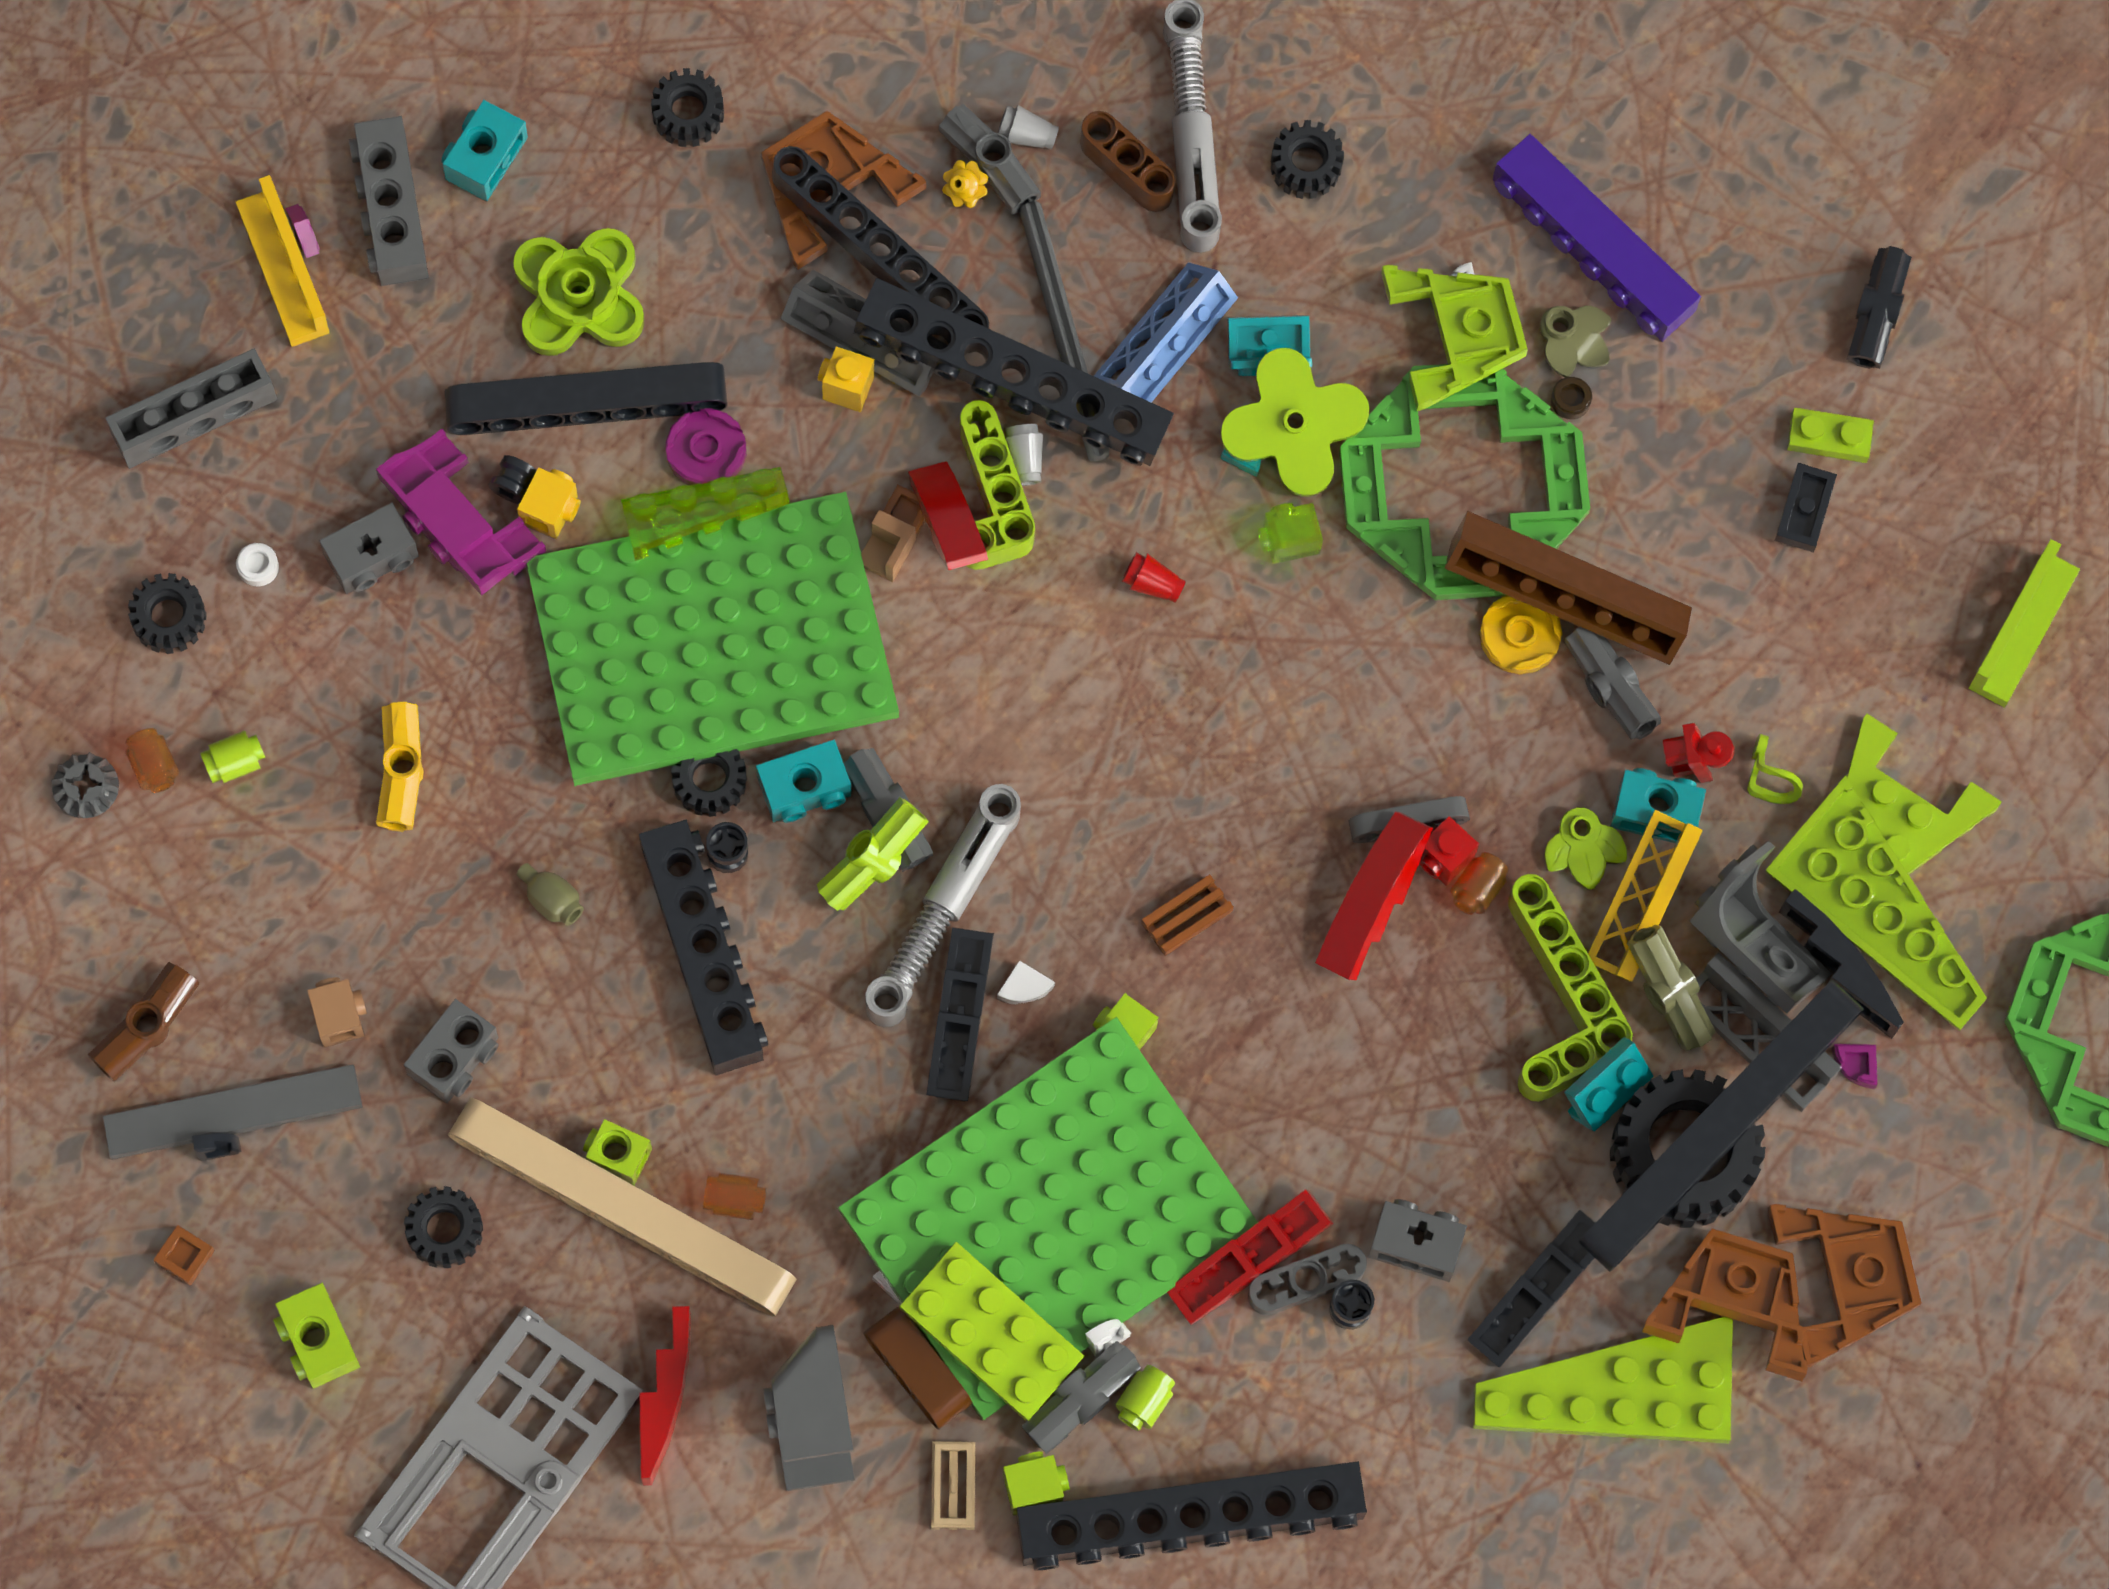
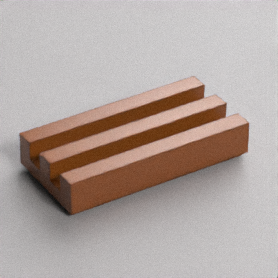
[1141,874,1234,956]

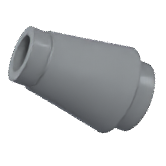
[998,105,1059,150]
[1005,424,1043,486]

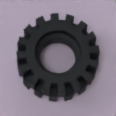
[651,68,724,147]
[1270,120,1344,199]
[128,573,207,654]
[671,749,747,817]
[404,1186,483,1268]

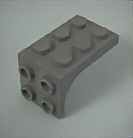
[1690,841,1832,1014]

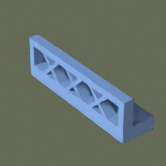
[1094,262,1238,403]

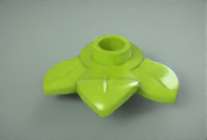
[1544,807,1627,890]

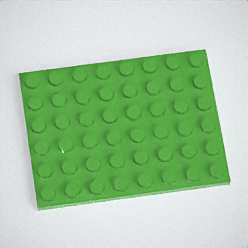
[527,492,899,786]
[837,1017,1258,1420]

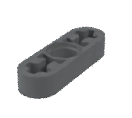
[1348,796,1470,843]
[1248,1244,1367,1315]

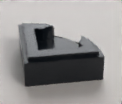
[192,1133,241,1161]

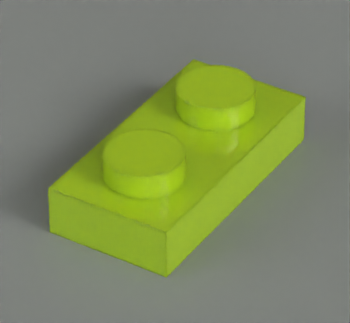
[1787,407,1874,463]

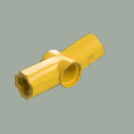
[376,702,424,832]

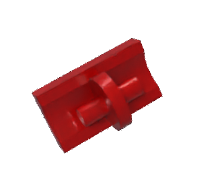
[1663,723,1734,783]

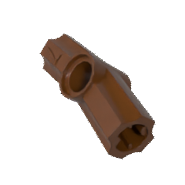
[88,962,199,1082]

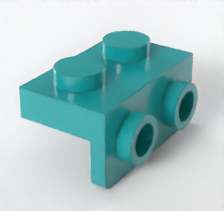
[1228,315,1312,376]
[1564,1037,1654,1132]

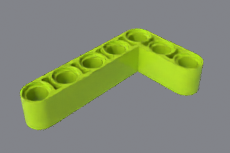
[1508,874,1633,1102]

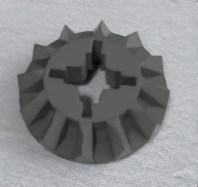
[51,752,119,818]

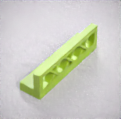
[1968,539,2080,708]

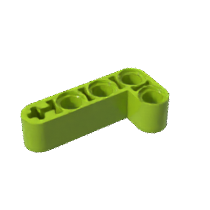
[960,400,1035,570]

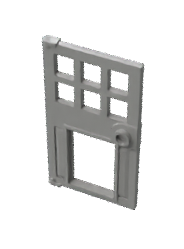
[354,1306,644,1589]

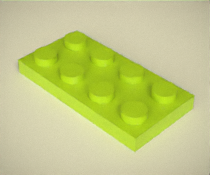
[899,1242,1084,1421]

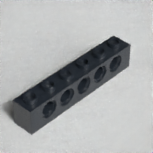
[639,819,769,1076]

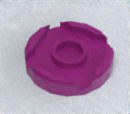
[665,408,747,489]

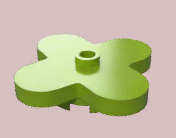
[514,228,644,356]
[1221,348,1369,497]

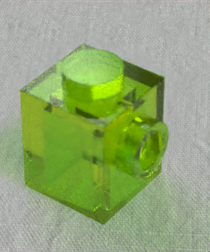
[1258,503,1323,564]

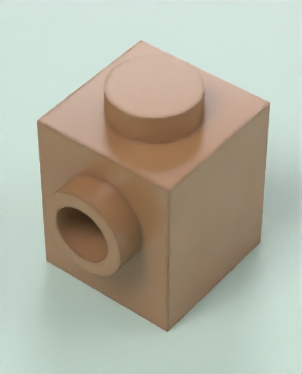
[307,977,367,1048]

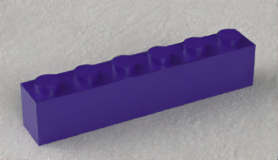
[1492,134,1701,342]

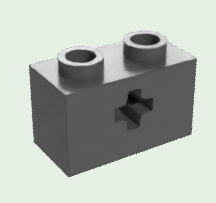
[319,503,419,594]
[1368,1199,1467,1282]

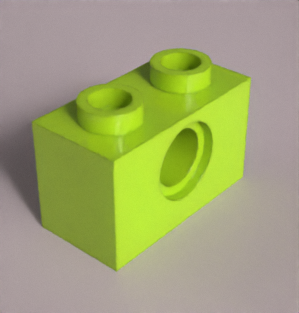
[273,1282,361,1389]

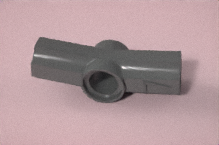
[939,104,1041,215]
[1564,627,1661,740]
[844,748,933,872]
[1022,1341,1141,1455]

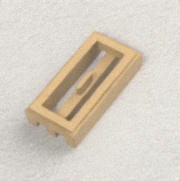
[931,1442,975,1530]

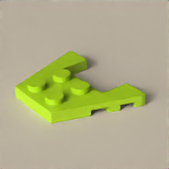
[1381,265,1528,411]
[1847,713,2002,875]

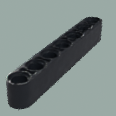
[771,146,989,353]
[444,362,728,435]

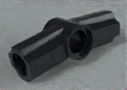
[1847,246,1912,369]

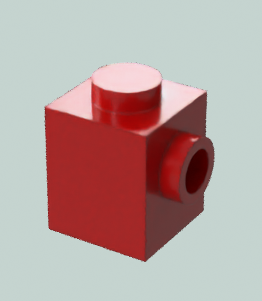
[1419,816,1479,886]

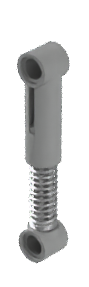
[1163,0,1222,253]
[865,784,1021,1027]

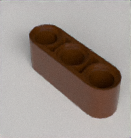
[1080,111,1175,212]
[863,1307,973,1430]

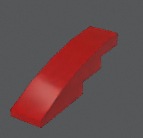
[908,461,988,570]
[1315,811,1433,980]
[1167,1189,1334,1325]
[640,1306,691,1486]

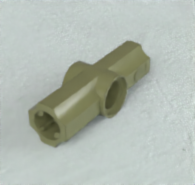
[1627,925,1716,1051]

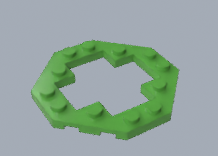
[1339,364,1590,600]
[2004,913,2109,1147]

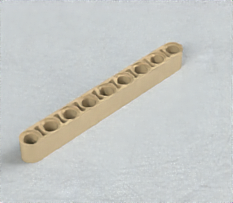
[448,1098,797,1317]

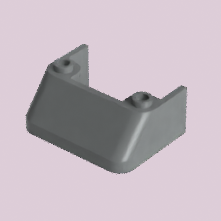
[763,1325,855,1491]

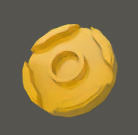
[1479,595,1562,675]

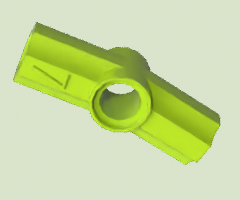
[816,797,929,911]

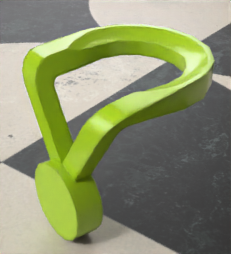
[1747,734,1803,804]

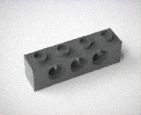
[349,116,429,286]
[105,348,277,469]

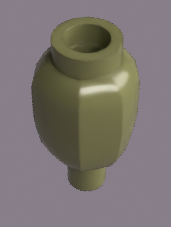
[516,863,584,926]

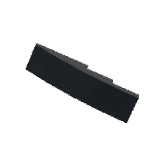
[1779,889,1904,1039]
[926,927,994,1101]
[1467,1209,1596,1368]

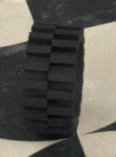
[1610,1069,1766,1228]

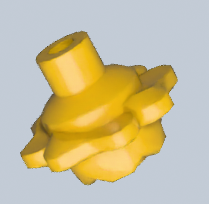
[942,160,988,208]

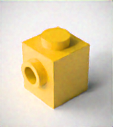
[817,346,874,412]
[517,467,581,539]

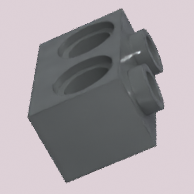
[404,998,499,1104]

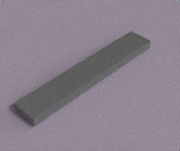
[103,1064,363,1160]

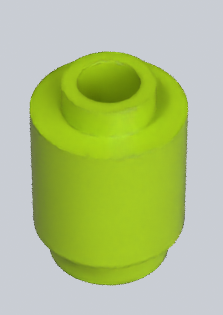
[200,730,266,783]
[1115,1364,1175,1431]

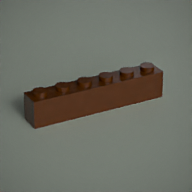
[1445,511,1692,665]

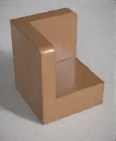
[861,510,916,582]

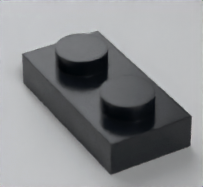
[1774,463,1837,553]

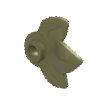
[1540,305,1612,377]

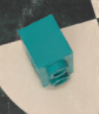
[441,100,528,202]
[756,739,851,823]
[1610,768,1706,844]

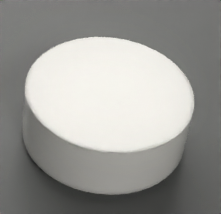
[236,543,279,586]

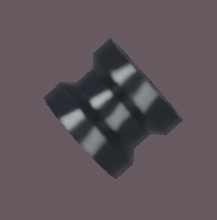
[488,455,537,504]

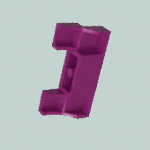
[376,429,546,596]

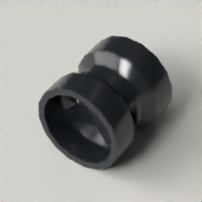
[706,822,748,873]
[1329,1279,1375,1330]

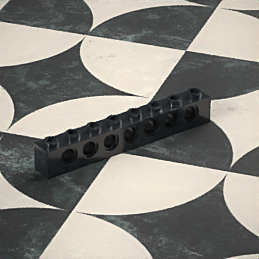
[854,278,1174,466]
[1016,1461,1367,1571]

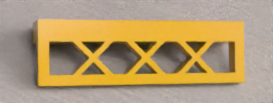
[235,175,330,347]
[1588,810,1703,982]

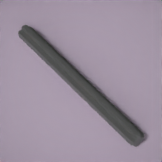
[1020,201,1110,462]

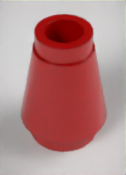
[1122,552,1186,603]

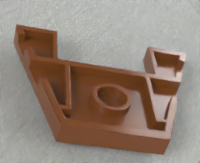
[761,111,927,270]
[1768,1204,1922,1368]
[1642,1228,1808,1382]

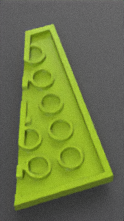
[1765,775,1987,1031]
[1473,1317,1733,1443]

